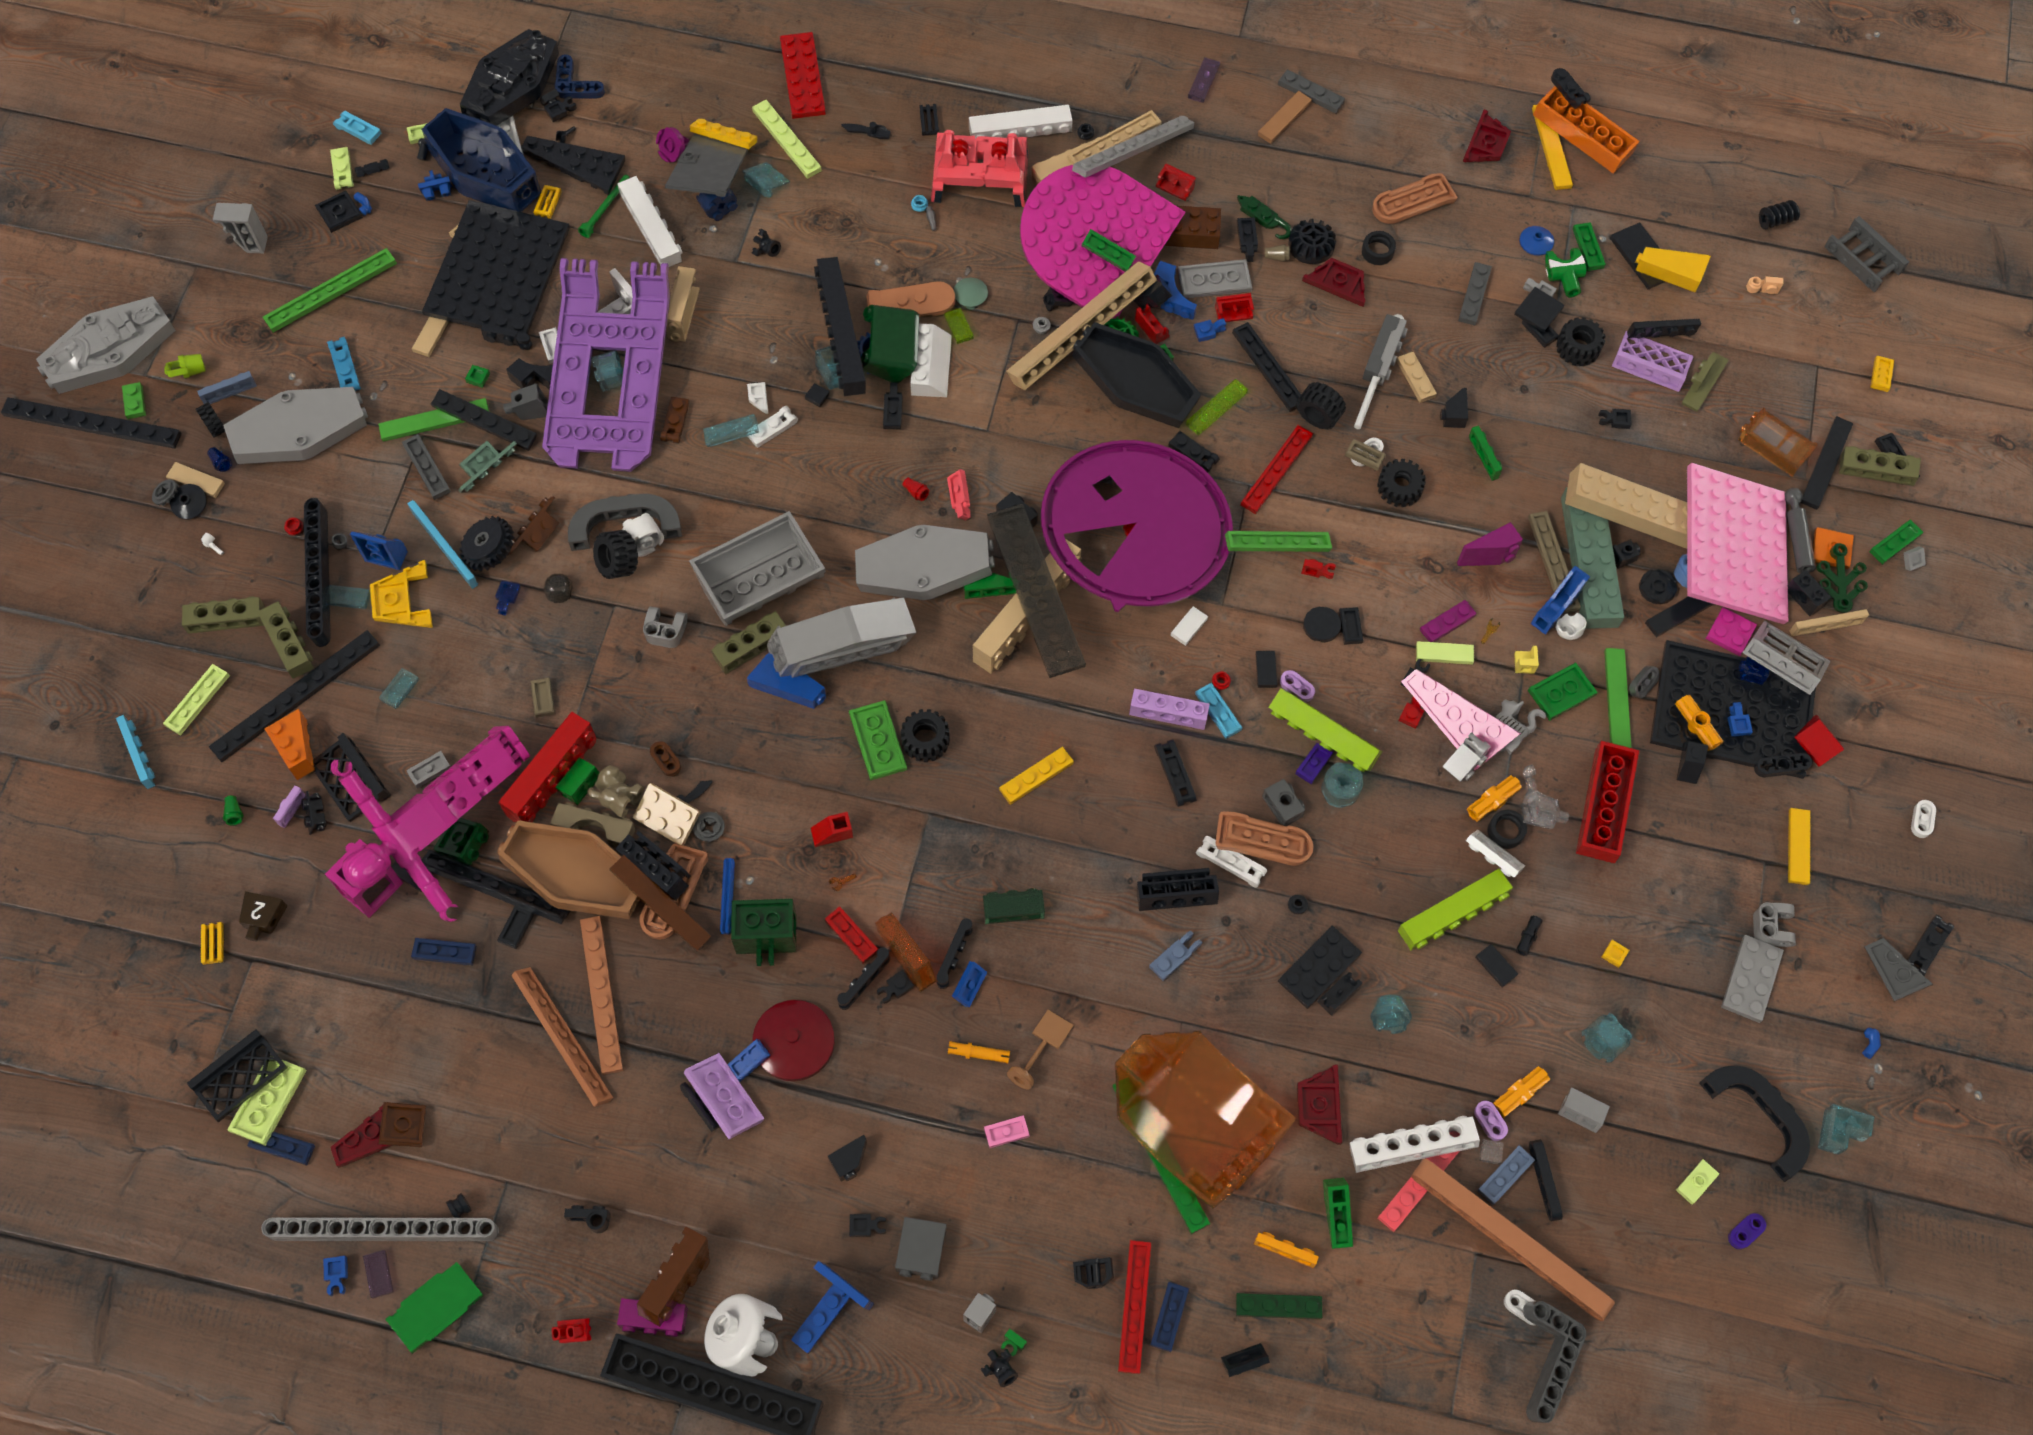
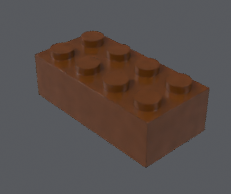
[1165,206,1221,249]

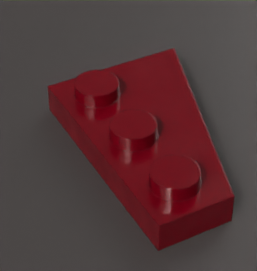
[330,1105,393,1168]

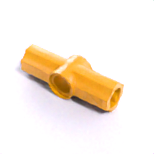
[1675,695,1723,751]
[1467,775,1522,822]
[1493,1066,1550,1118]

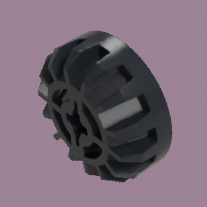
[1288,219,1336,264]

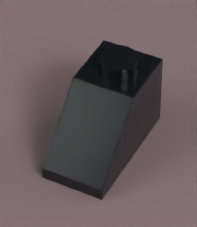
[1133,274,1172,309]
[1440,388,1468,428]
[1676,741,1708,784]
[828,1135,867,1182]

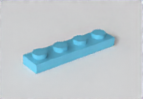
[116,715,155,789]

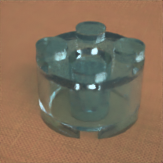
[591,350,624,391]
[1321,762,1363,808]
[1581,1013,1632,1063]

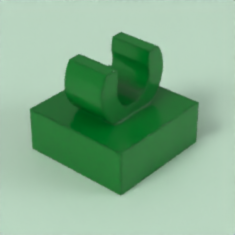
[1001,1328,1027,1357]

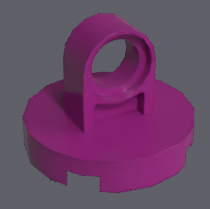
[656,127,689,162]

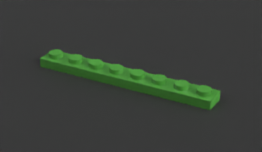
[263,248,397,333]

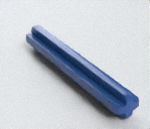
[720,858,735,934]

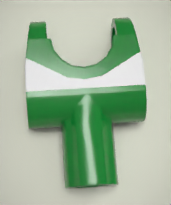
[1545,248,1587,298]

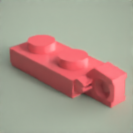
[947,469,971,521]

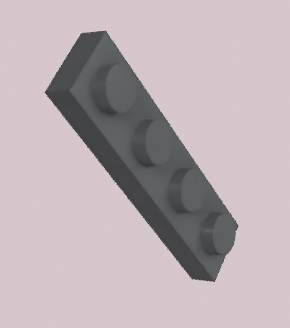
[1278,69,1345,114]
[1458,262,1492,326]
[402,434,451,500]

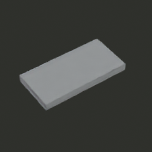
[1177,259,1252,298]

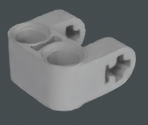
[643,606,688,648]
[1753,902,1796,947]

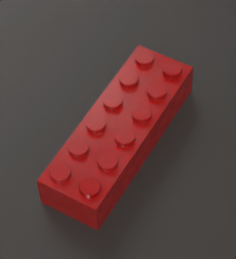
[499,712,597,822]
[1576,741,1639,864]

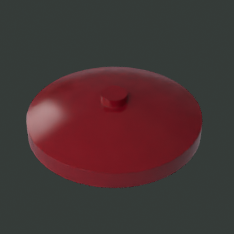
[752,1000,835,1081]

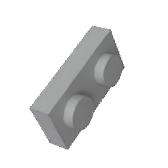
[406,751,451,788]

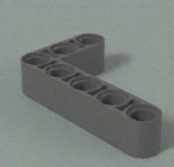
[1523,1301,1586,1423]

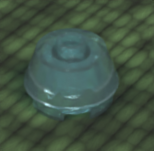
[1370,994,1412,1034]

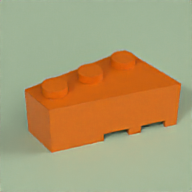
[265,709,315,780]

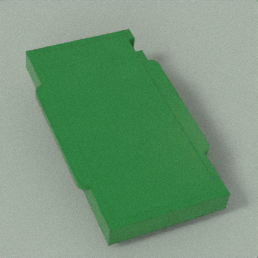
[385,1262,483,1354]

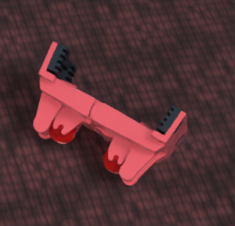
[931,130,1029,207]

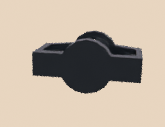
[1073,1257,1114,1289]

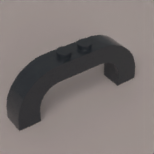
[1699,1066,1810,1182]

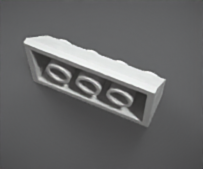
[911,324,952,397]

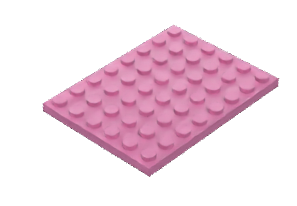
[1687,463,1788,624]

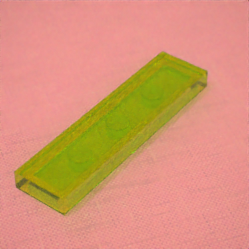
[1186,379,1248,436]

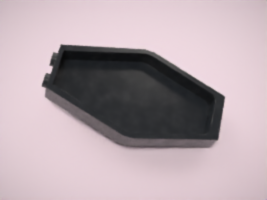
[460,29,559,126]
[1072,322,1201,428]

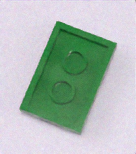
[1528,662,1598,721]

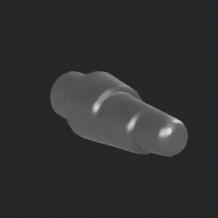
[926,206,936,231]

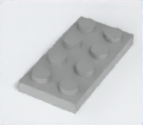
[1721,935,1784,1023]

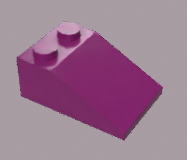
[1457,522,1523,566]

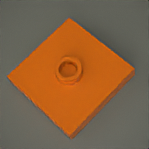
[1813,527,1854,570]

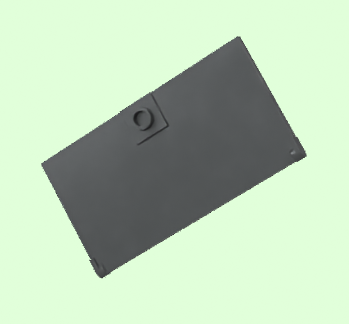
[665,133,749,197]

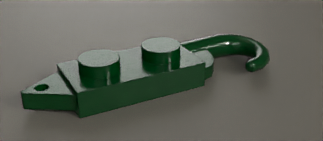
[1237,195,1292,239]

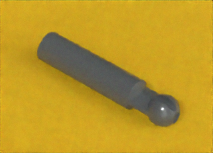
[1784,488,1816,573]

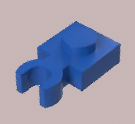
[323,1256,348,1296]

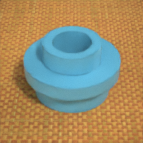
[911,195,928,212]

